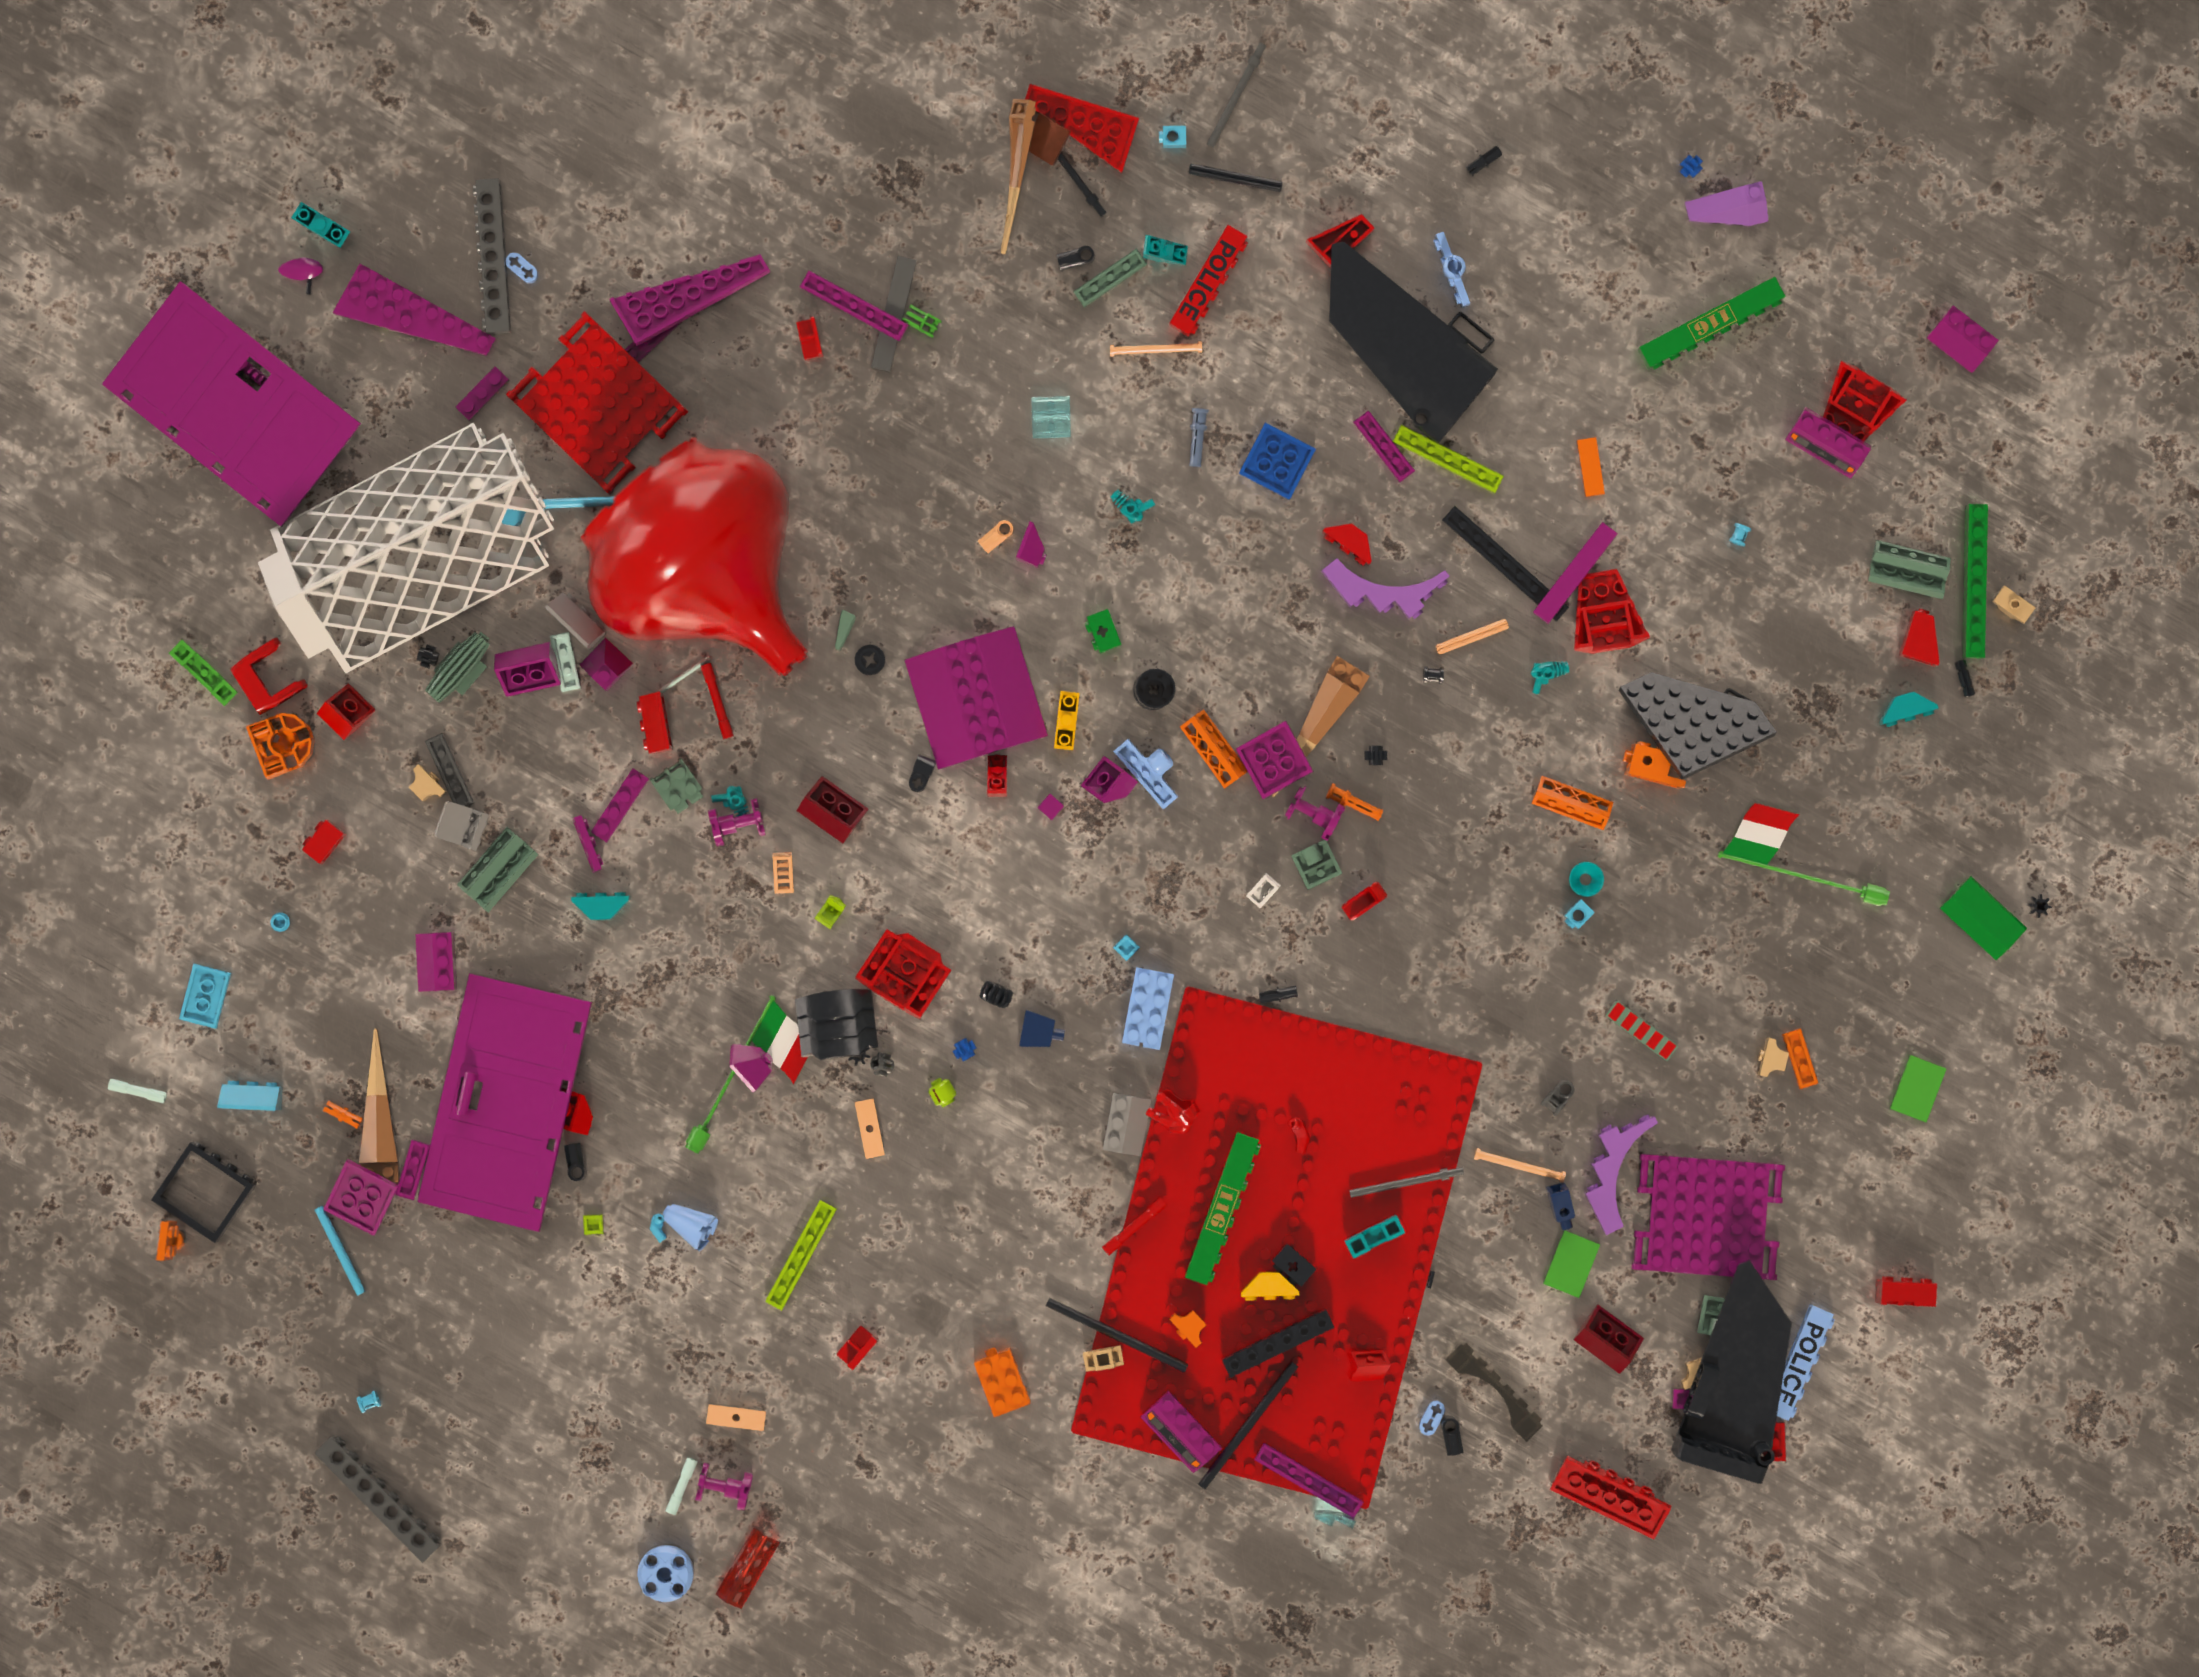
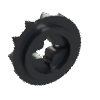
[855,645,885,675]

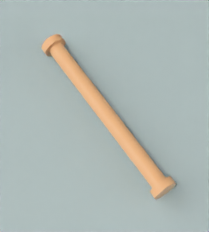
[1110,341,1202,357]
[1474,1148,1566,1183]

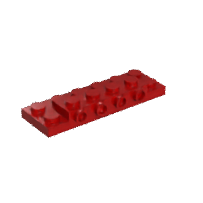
[1550,1456,1671,1539]

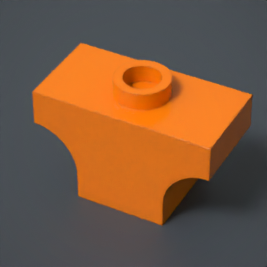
[1169,1310,1206,1348]

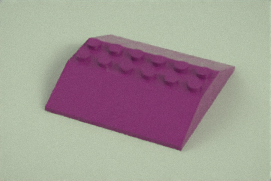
[905,626,1048,770]

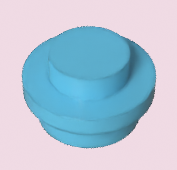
[270,913,290,932]

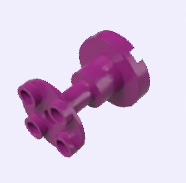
[1285,786,1346,841]
[708,798,766,847]
[695,1463,753,1511]

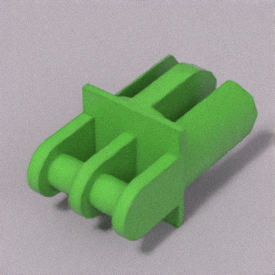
[901,304,942,338]

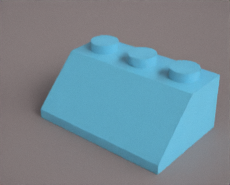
[218,1081,283,1111]

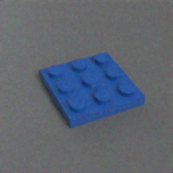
[1239,423,1316,500]

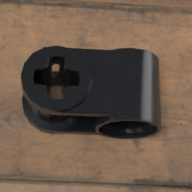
[909,754,937,793]

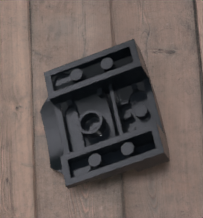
[795,989,878,1061]

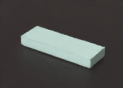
[550,632,581,692]

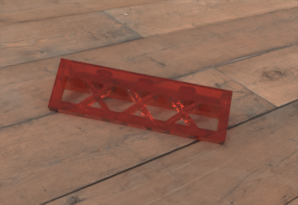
[716,1528,780,1609]

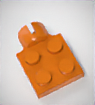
[156,1220,185,1261]

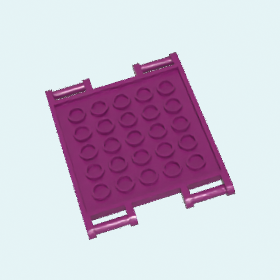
[1631,1154,1785,1280]

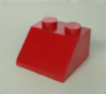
[317,683,376,740]

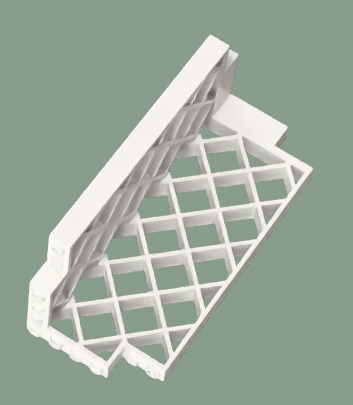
[258,423,554,673]

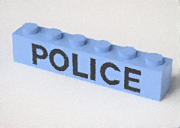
[1777,1304,1835,1421]

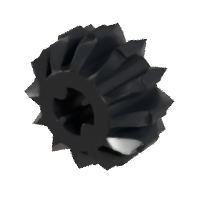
[979,981,1013,1008]

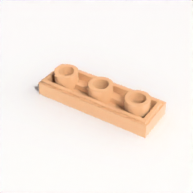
[855,1098,885,1159]
[706,1404,766,1431]

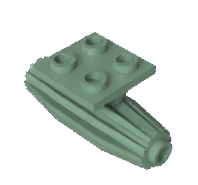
[425,632,490,703]

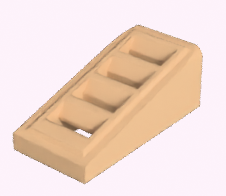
[773,852,794,893]

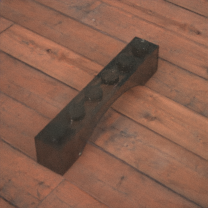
[1444,1342,1543,1442]

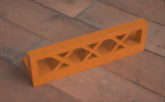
[1180,709,1248,789]
[1532,776,1614,830]

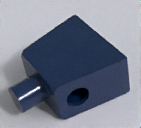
[1019,1010,1065,1047]
[1545,1182,1575,1230]

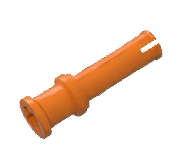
[1325,783,1383,821]

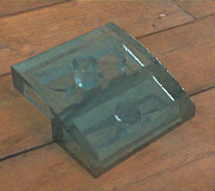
[1031,396,1071,438]
[1313,1510,1356,1529]

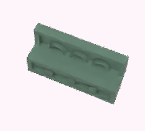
[1868,540,1951,599]
[457,827,539,913]

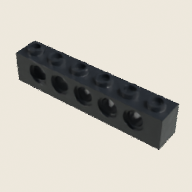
[1222,1309,1335,1378]

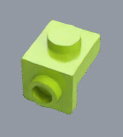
[814,895,846,929]

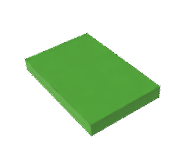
[1890,1055,1946,1122]
[1543,1230,1600,1298]

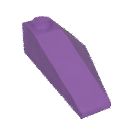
[1685,181,1768,226]

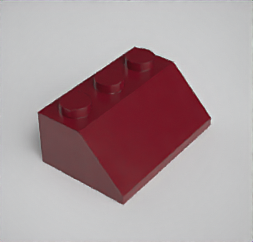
[796,776,868,844]
[1573,1304,1644,1374]

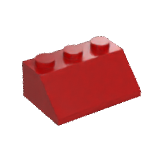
[636,692,673,754]

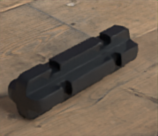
[1955,660,1975,697]

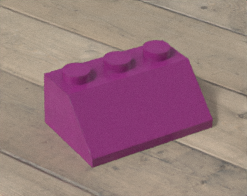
[1926,305,1999,373]
[494,642,561,697]
[415,932,457,992]

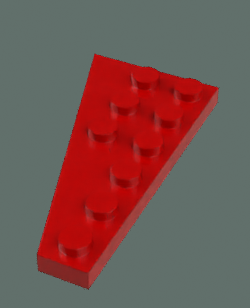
[1025,84,1139,173]

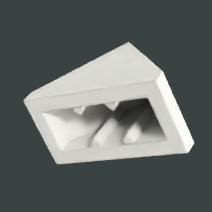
[1246,873,1281,908]

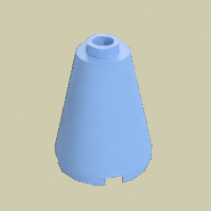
[663,1204,718,1251]

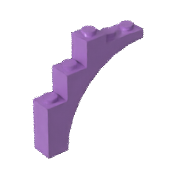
[1321,558,1449,619]
[1584,1114,1658,1235]

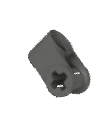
[1540,1080,1575,1116]

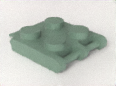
[649,757,703,814]

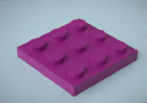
[1236,721,1314,799]
[323,1159,399,1236]

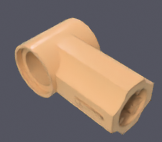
[978,520,1014,554]

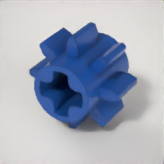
[1680,155,1703,178]
[953,1038,977,1062]

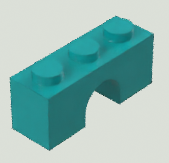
[1344,1215,1405,1259]

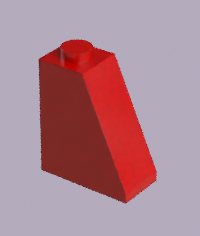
[1899,608,1940,667]

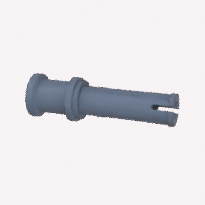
[1189,408,1209,467]

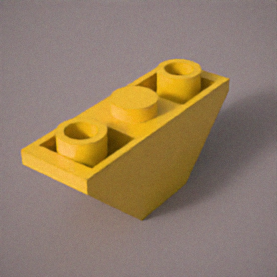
[1054,691,1080,750]
[1241,1272,1299,1301]

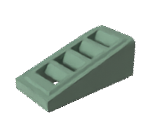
[835,610,856,651]

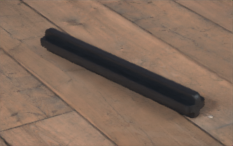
[1189,163,1283,192]

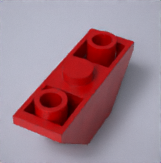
[1322,523,1372,566]
[987,755,1007,797]

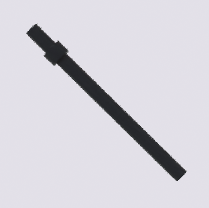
[1058,152,1107,217]

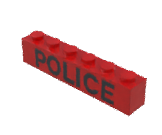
[1169,225,1249,337]

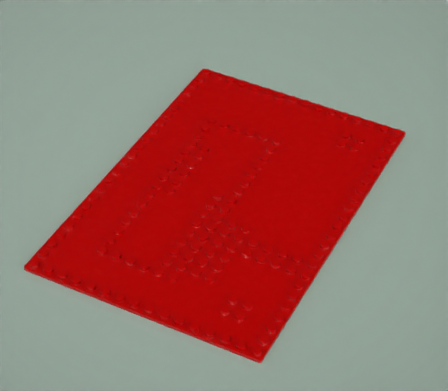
[1071,987,1482,1509]

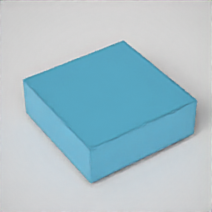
[1113,934,1140,961]

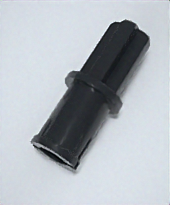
[1465,146,1502,176]
[1259,985,1298,1003]

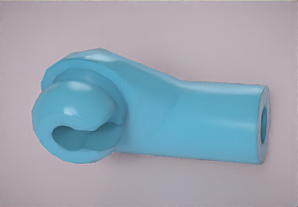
[650,1214,667,1243]

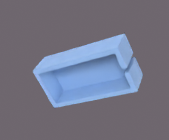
[1122,967,1174,1050]

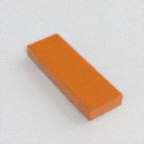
[1577,437,1605,497]
[1782,1028,1818,1089]

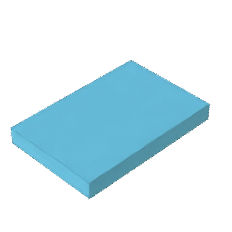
[179,963,232,1029]

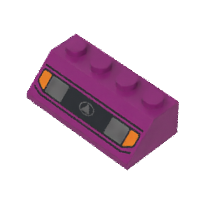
[1785,407,1871,479]
[1141,1390,1222,1473]

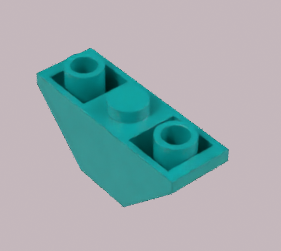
[291,202,350,248]
[1143,235,1188,265]
[1879,692,1939,727]
[571,892,631,920]

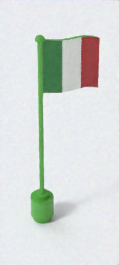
[1718,803,1890,906]
[685,995,808,1154]

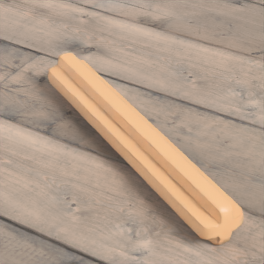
[1436,619,1509,654]

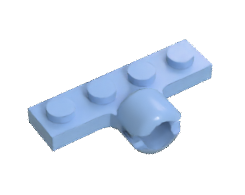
[1433,232,1470,308]
[1113,739,1179,810]

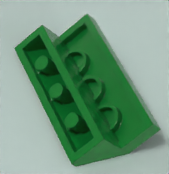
[1940,876,2027,960]

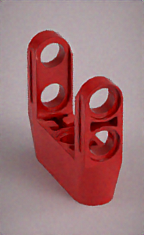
[230,637,308,715]

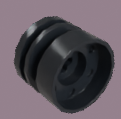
[1133,668,1176,710]

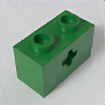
[1084,609,1122,654]

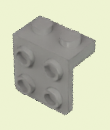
[434,801,489,851]

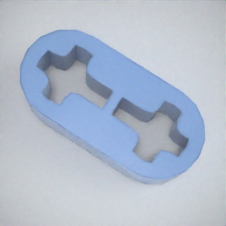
[506,253,538,283]
[1419,1400,1445,1436]

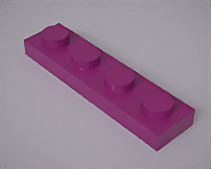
[591,768,649,843]

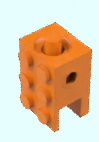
[1623,741,1686,789]
[974,1347,1031,1418]

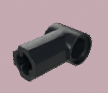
[1057,246,1095,271]
[564,1143,587,1181]
[1440,1416,1464,1456]

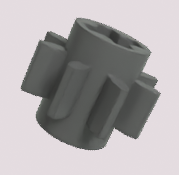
[870,1052,894,1077]

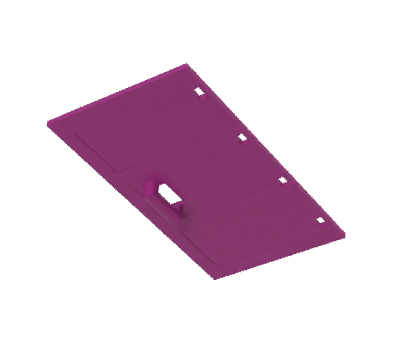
[102,281,361,527]
[417,973,592,1232]

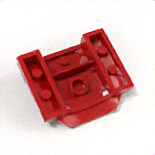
[855,929,951,1019]

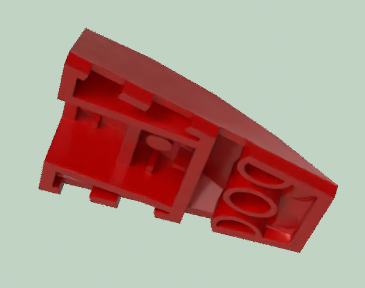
[1823,361,1907,441]
[1574,569,1650,654]

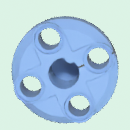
[637,1545,694,1602]

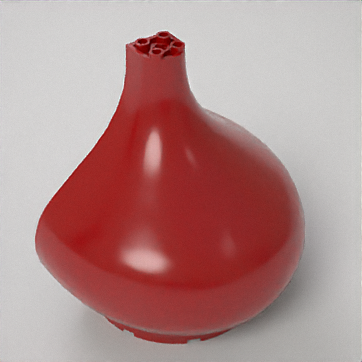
[580,437,808,676]

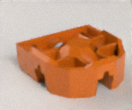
[246,713,315,780]

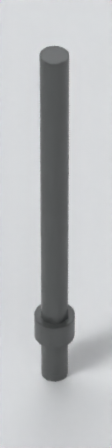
[1207,43,1266,148]
[1349,1167,1464,1198]

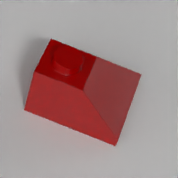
[561,1087,593,1135]

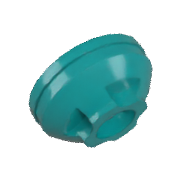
[1569,862,1604,897]

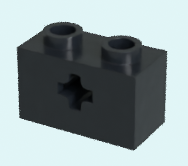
[1272,1243,1316,1287]

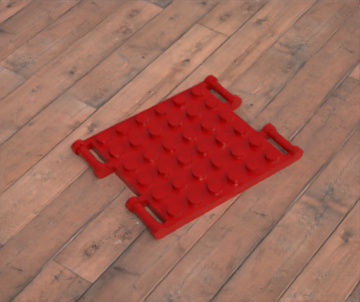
[506,311,689,495]

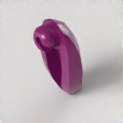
[278,258,323,280]

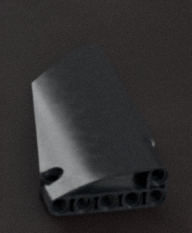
[1329,242,1498,444]
[1671,1260,1792,1484]

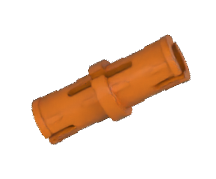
[323,1101,363,1129]

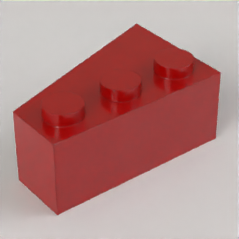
[1306,214,1375,269]
[1875,1276,1937,1307]

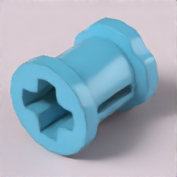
[1729,523,1751,547]
[357,1391,381,1413]

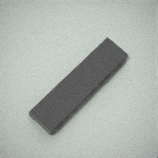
[425,733,475,807]

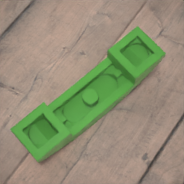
[169,640,238,706]

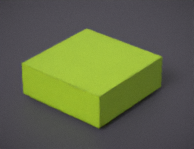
[583,1214,604,1235]

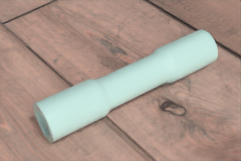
[108,1079,167,1104]
[665,1457,698,1515]

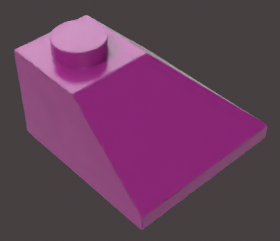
[1016,521,1047,568]
[580,637,633,691]
[1081,756,1138,803]
[729,1044,773,1093]

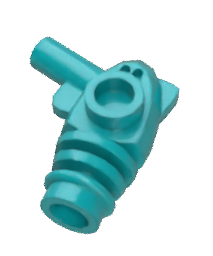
[1110,489,1155,524]
[1531,661,1569,694]
[711,786,750,817]

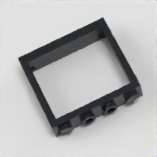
[151,1141,256,1243]

